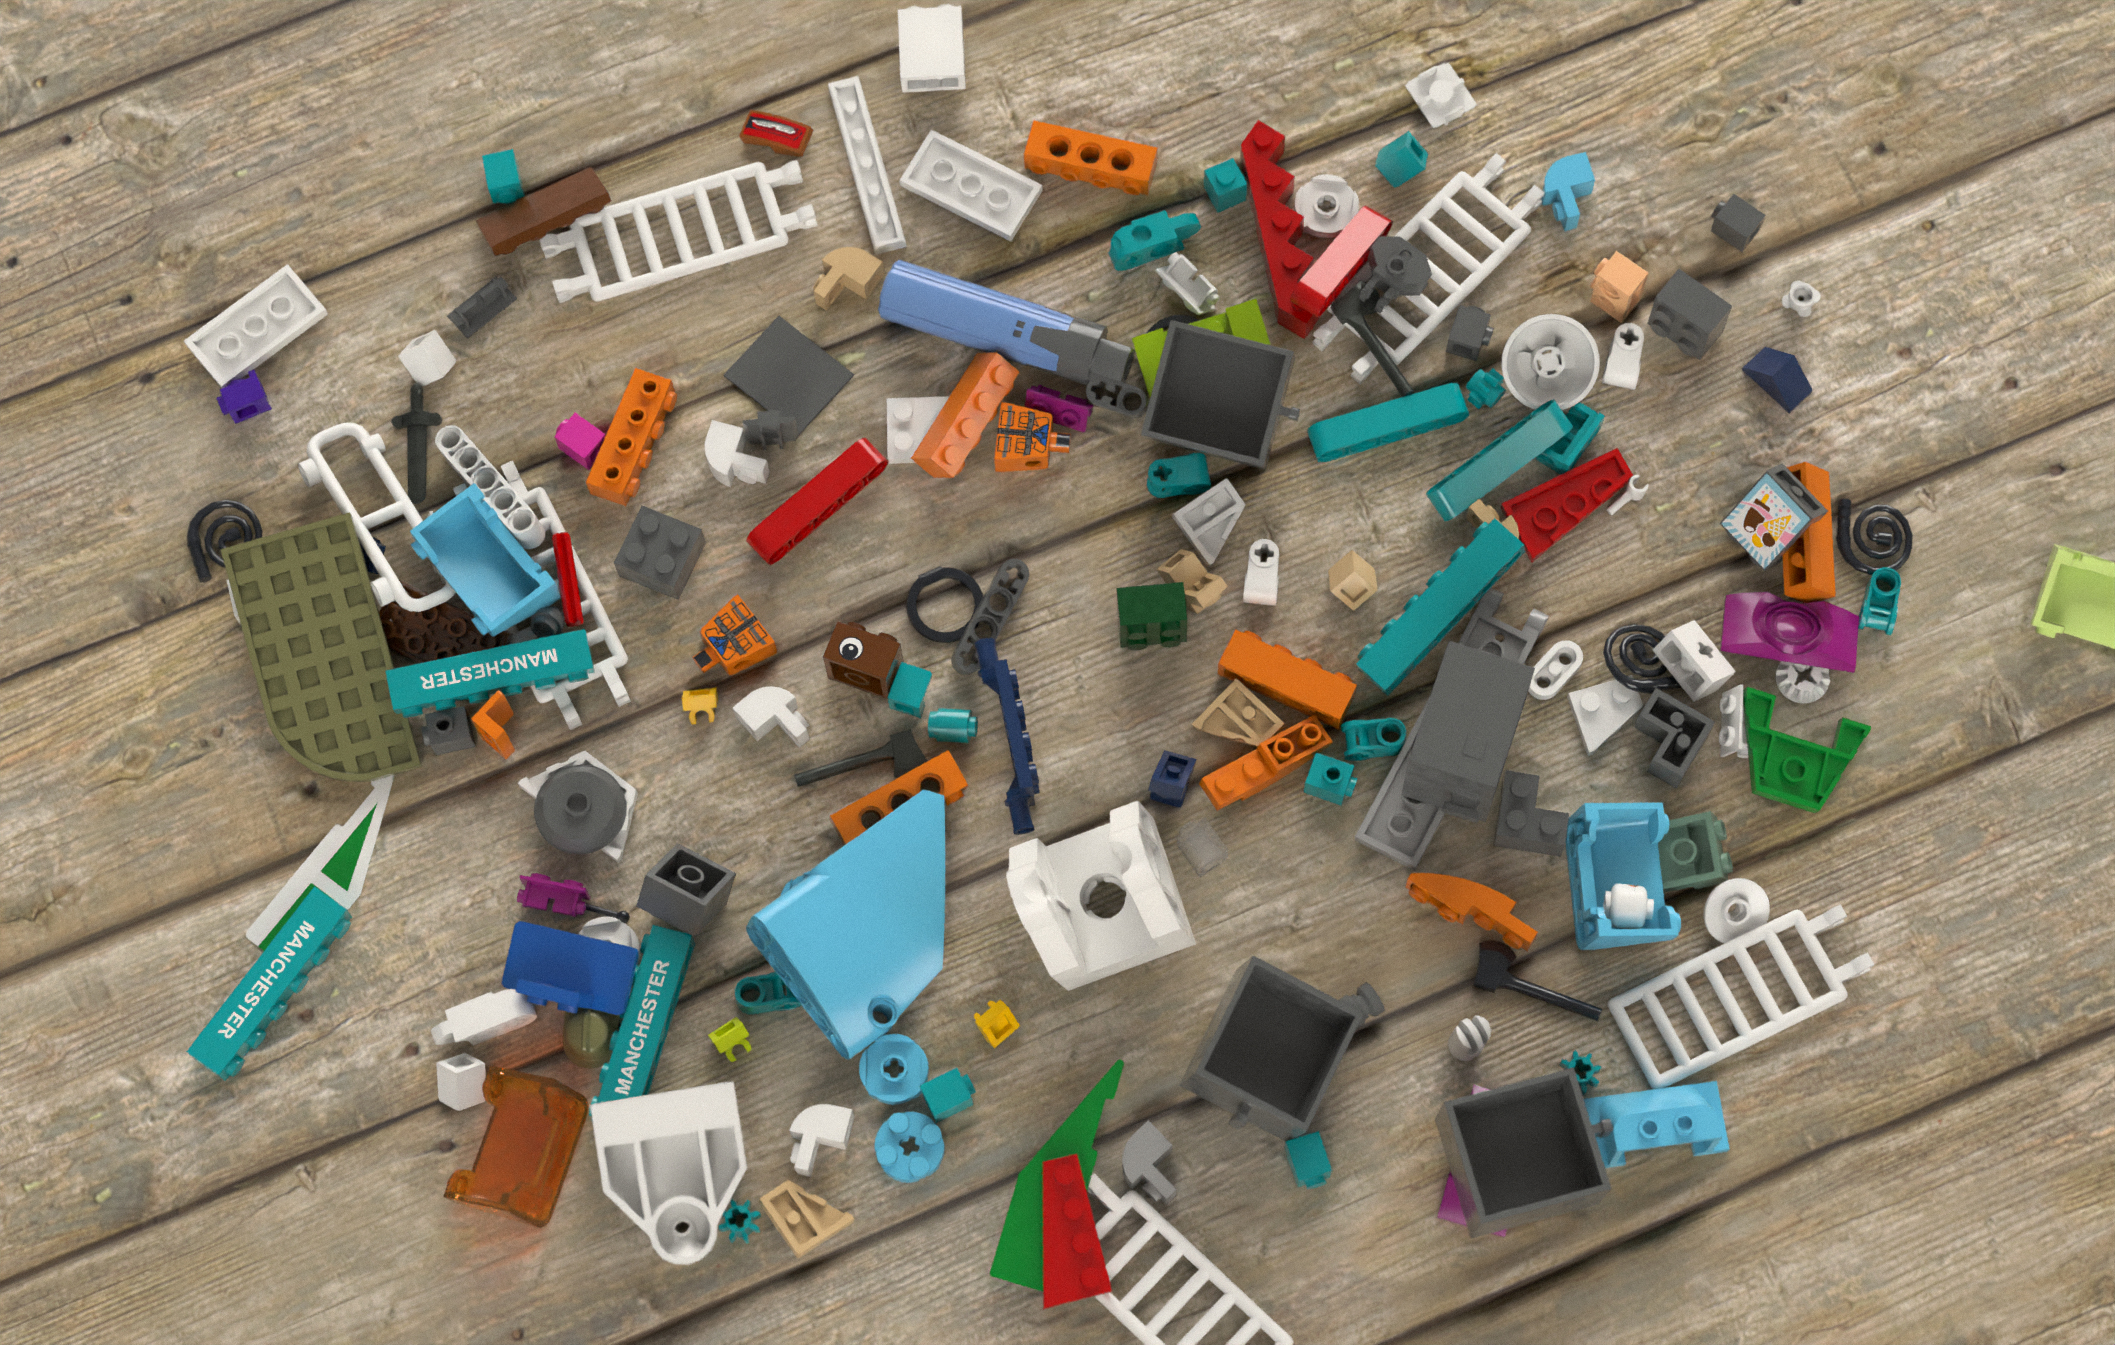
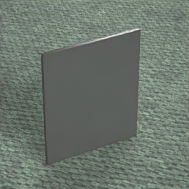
[723,316,854,435]

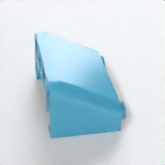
[410,483,561,637]
[1565,803,1681,950]

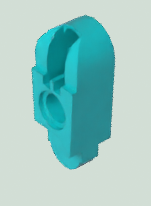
[1108,210,1201,271]

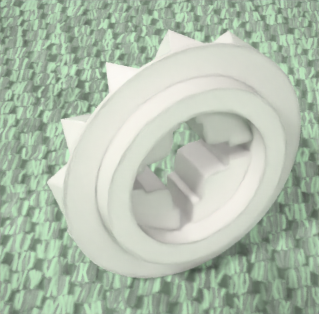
[1776,661,1831,703]

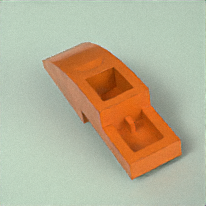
[1199,715,1333,811]
[1405,873,1538,951]

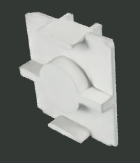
[1405,62,1477,128]

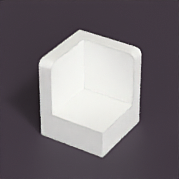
[398,330,456,387]
[436,1053,487,1111]

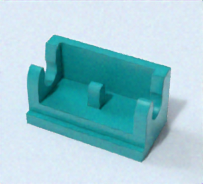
[1536,402,1605,475]

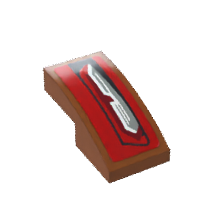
[739,110,814,157]

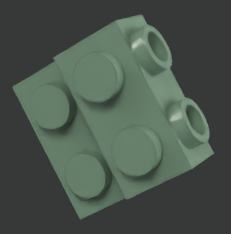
[1658,811,1733,893]

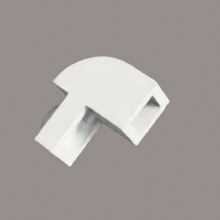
[705,420,770,487]
[733,686,809,748]
[790,1104,855,1177]

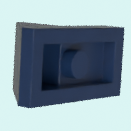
[1148,750,1197,808]

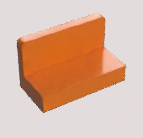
[471,690,515,760]

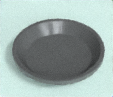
[534,765,627,854]

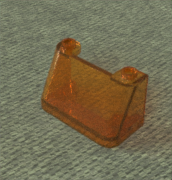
[443,1066,589,1228]

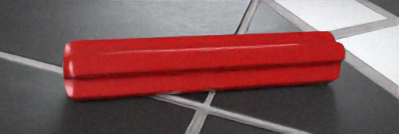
[552,532,584,627]

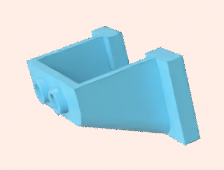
[1584,1081,1730,1168]

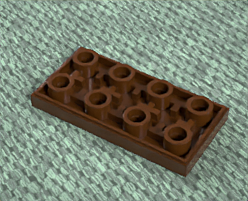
[476,167,611,256]
[379,579,513,663]

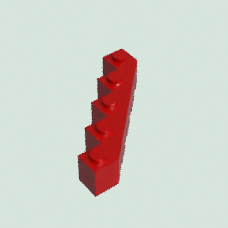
[1240,120,1320,340]

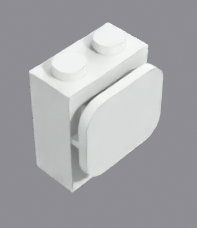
[898,4,966,93]

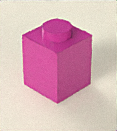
[554,413,606,470]

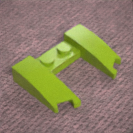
[1132,299,1271,397]

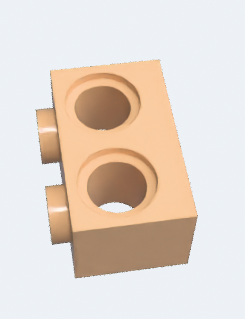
[1590,251,1648,323]

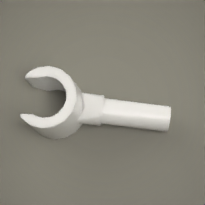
[1606,475,1649,516]

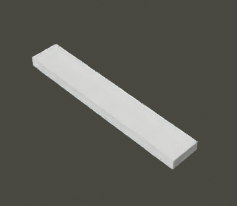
[828,76,906,255]

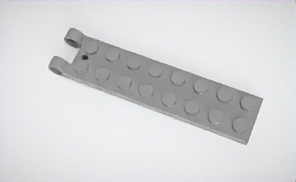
[1354,588,1549,871]

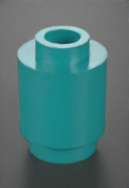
[928,708,978,743]

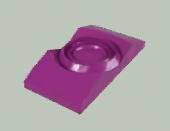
[1720,592,1859,673]

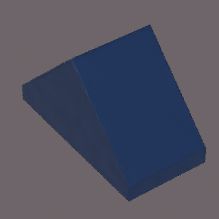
[1742,347,1813,413]

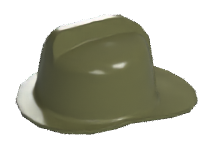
[563,1007,619,1069]

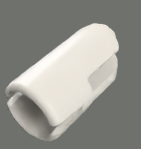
[1448,1016,1491,1061]

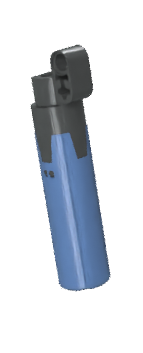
[878,260,1149,418]

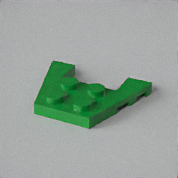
[1743,687,1871,814]

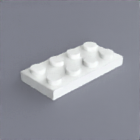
[899,130,1043,241]
[184,264,328,388]

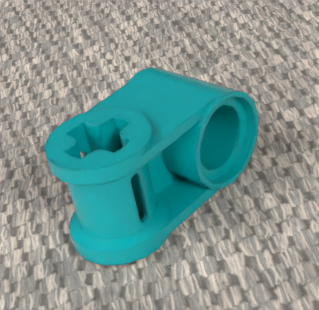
[1146,453,1211,498]
[1858,567,1901,636]
[1341,718,1406,761]
[735,972,802,1015]

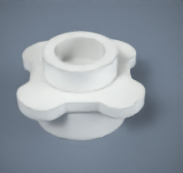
[1782,281,1820,317]

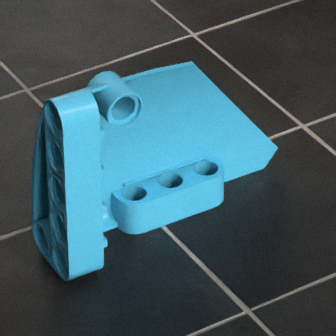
[746,790,945,1060]

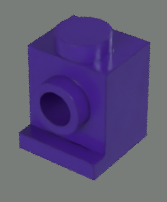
[216,370,272,424]

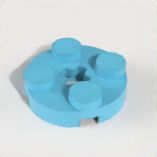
[859,1034,929,1105]
[875,1112,945,1183]

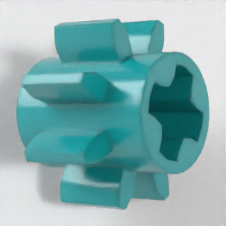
[1465,368,1506,409]
[1559,1050,1601,1096]
[718,1200,761,1243]

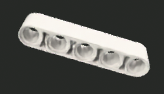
[435,425,545,549]

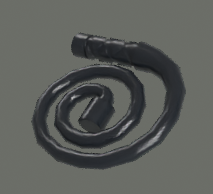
[187,499,263,583]
[1836,499,1913,575]
[1603,624,1682,694]

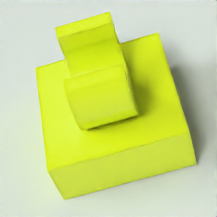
[708,1016,751,1062]

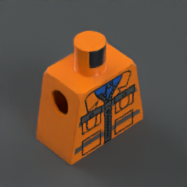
[994,402,1071,472]
[692,594,777,675]

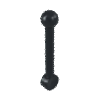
[586,903,630,923]

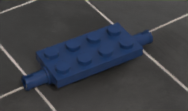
[974,638,1040,835]

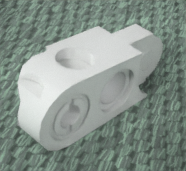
[431,989,537,1045]

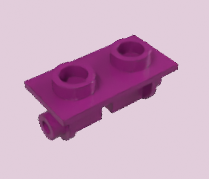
[1024,384,1094,433]
[517,873,591,917]

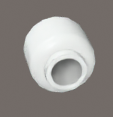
[1603,884,1654,929]

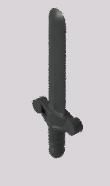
[391,383,443,504]

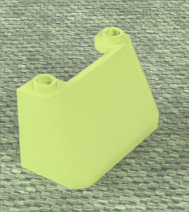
[2031,544,2115,649]

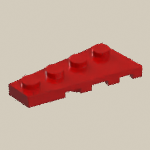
[1500,448,1633,563]
[1042,1154,1112,1310]

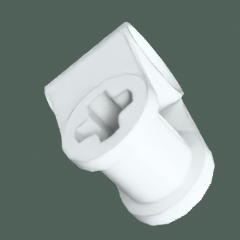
[1602,323,1644,390]
[1243,539,1279,606]

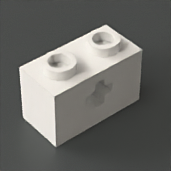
[1653,620,1736,702]

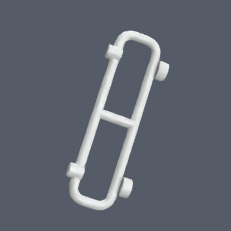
[298,423,456,612]

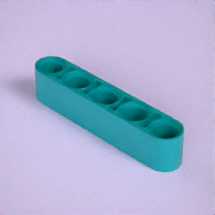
[1307,383,1470,462]
[1426,399,1573,521]

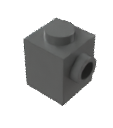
[1711,194,1766,252]
[1446,305,1494,361]
[421,706,476,756]

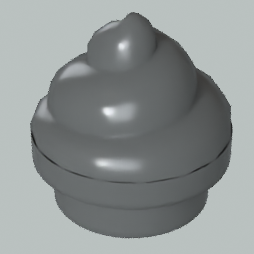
[530,606,564,638]

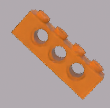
[1024,120,1157,195]
[829,750,968,846]

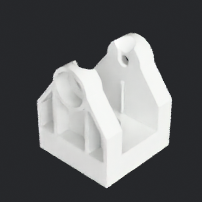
[1006,801,1196,991]
[590,1081,747,1265]

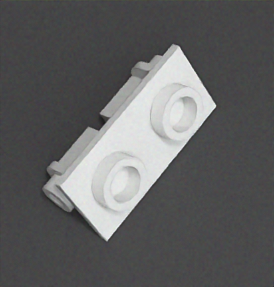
[1155,252,1220,315]
[1719,685,1748,758]

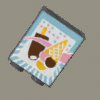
[1720,463,1828,571]

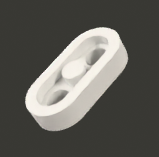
[1529,640,1583,700]

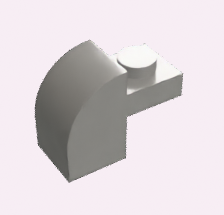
[1122,1120,1177,1205]

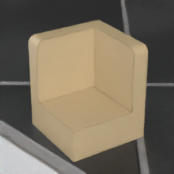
[1328,550,1378,611]

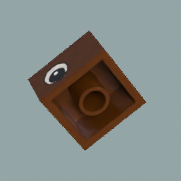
[823,621,904,700]

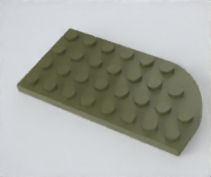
[220,512,422,782]

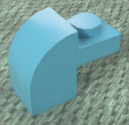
[1541,152,1595,231]

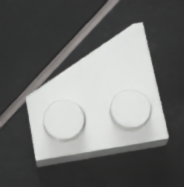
[1567,675,1643,756]

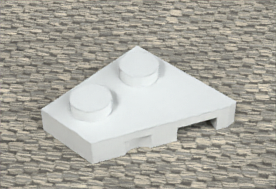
[887,396,949,464]
[1172,478,1246,568]

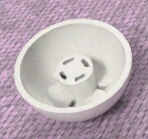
[1501,314,1600,410]

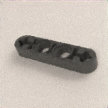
[951,559,1029,675]

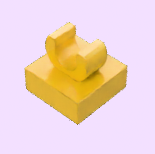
[682,687,718,725]
[974,1000,1020,1048]

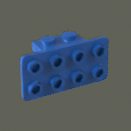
[502,921,639,1015]

